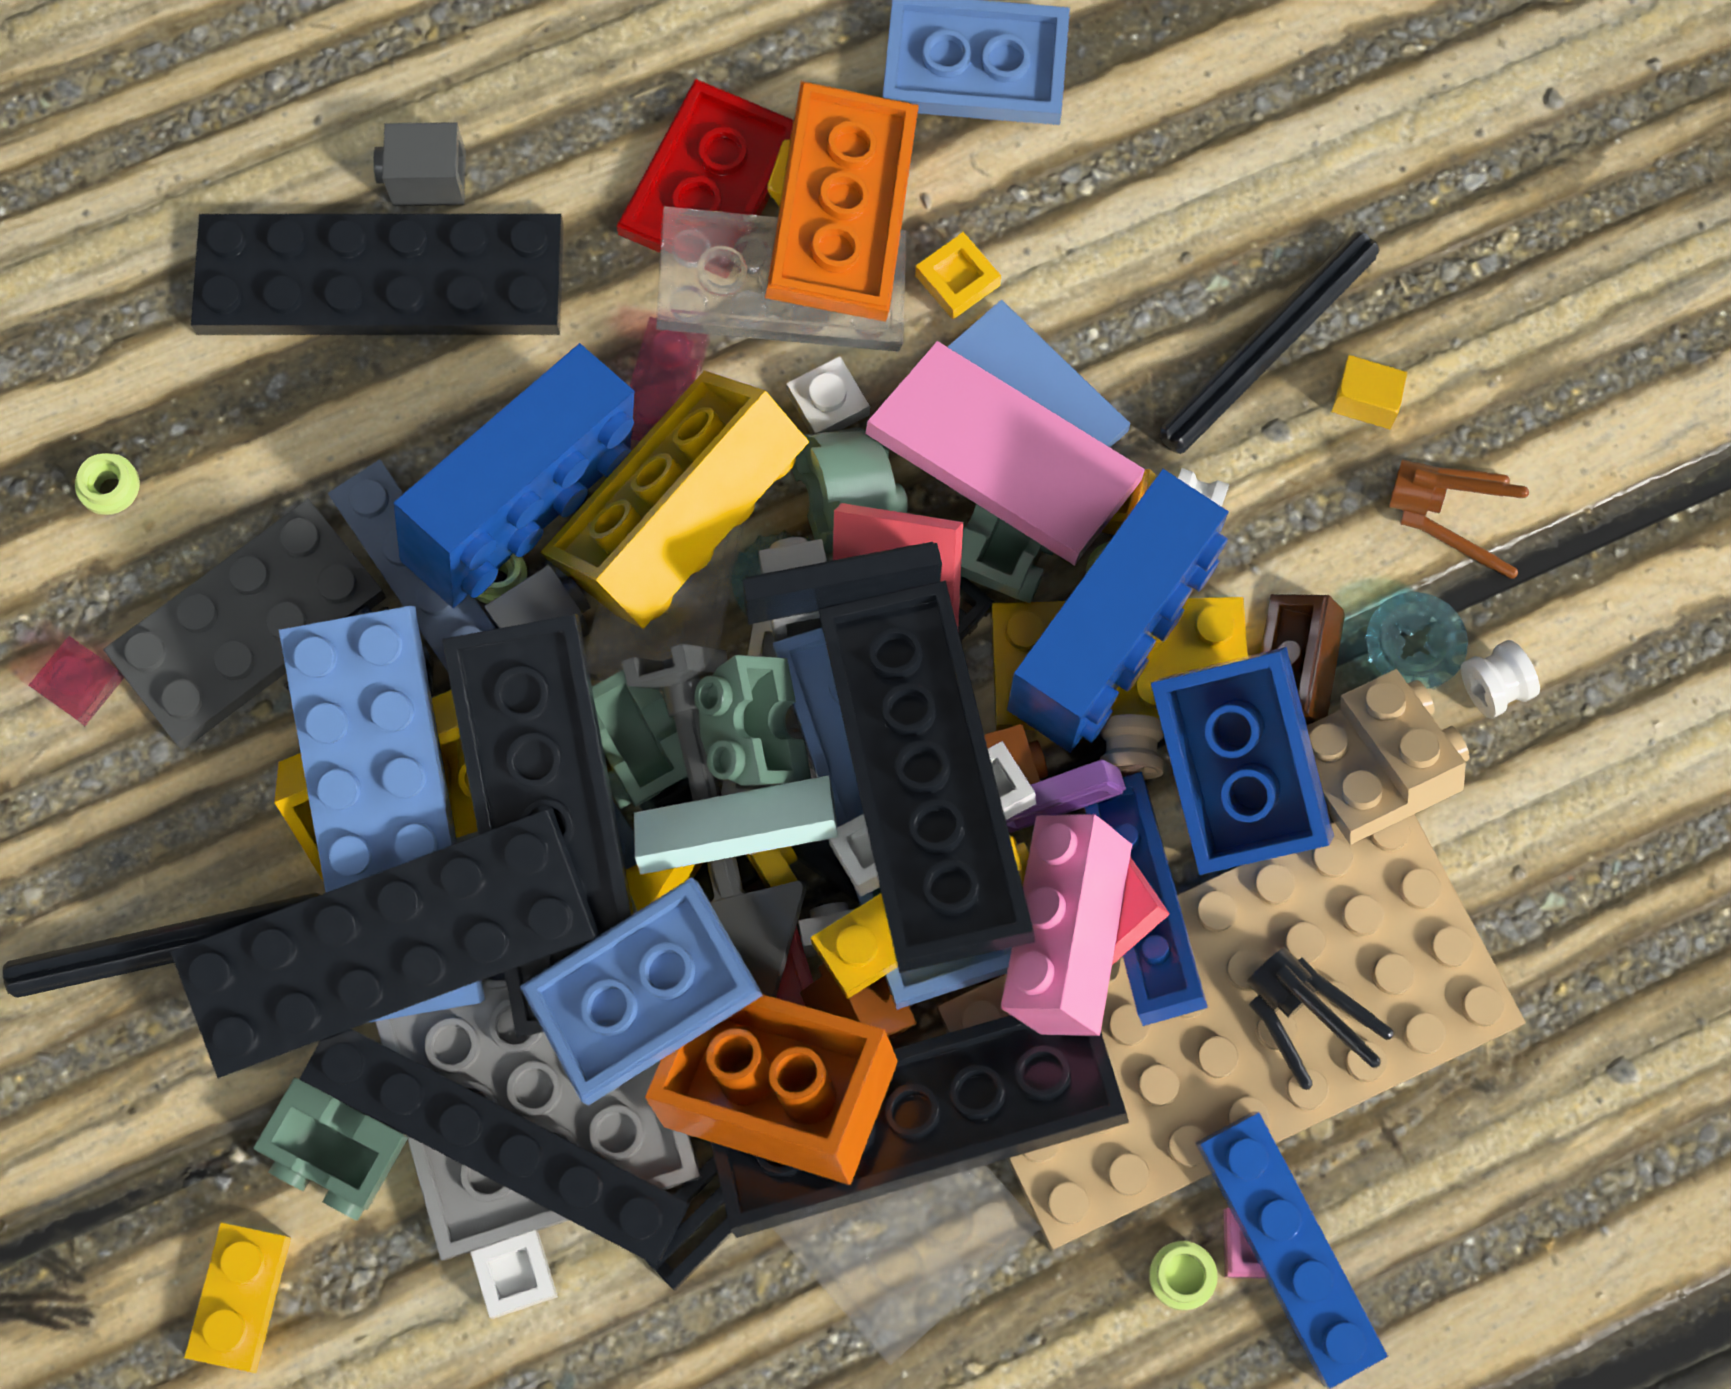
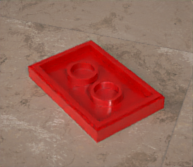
[616,79,794,281]

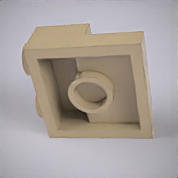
[1307,669,1469,845]

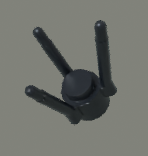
[1246,947,1394,1090]

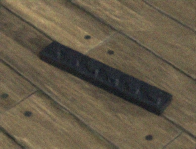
[299,1029,690,1266]

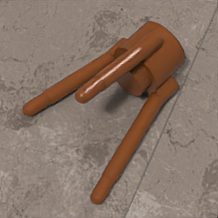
[1389,459,1529,579]

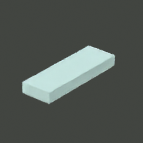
[634,775,838,874]

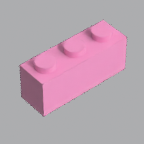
[1001,814,1132,1036]

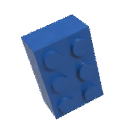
[1151,647,1334,875]

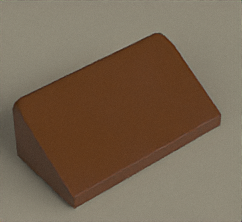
[1260,594,1345,726]

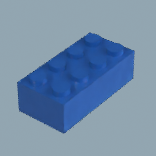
[393,343,635,609]
[1007,469,1229,753]

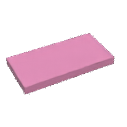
[865,341,1145,566]

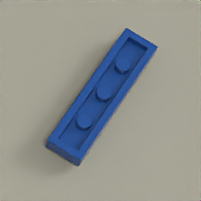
[1085,772,1208,1026]
[1196,1111,1388,1389]

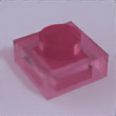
[28,636,125,727]

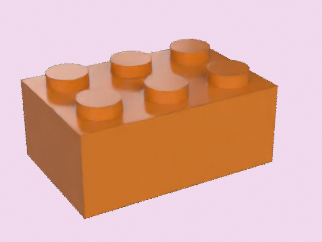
[645,994,898,1185]

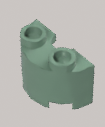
[792,427,908,554]
[961,504,1054,603]
[694,655,812,785]
[592,669,688,809]
[253,1077,408,1221]

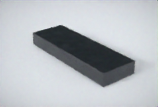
[742,542,942,625]

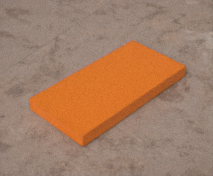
[765,81,919,322]

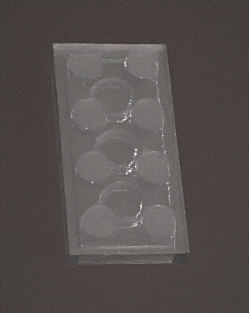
[656,206,906,352]

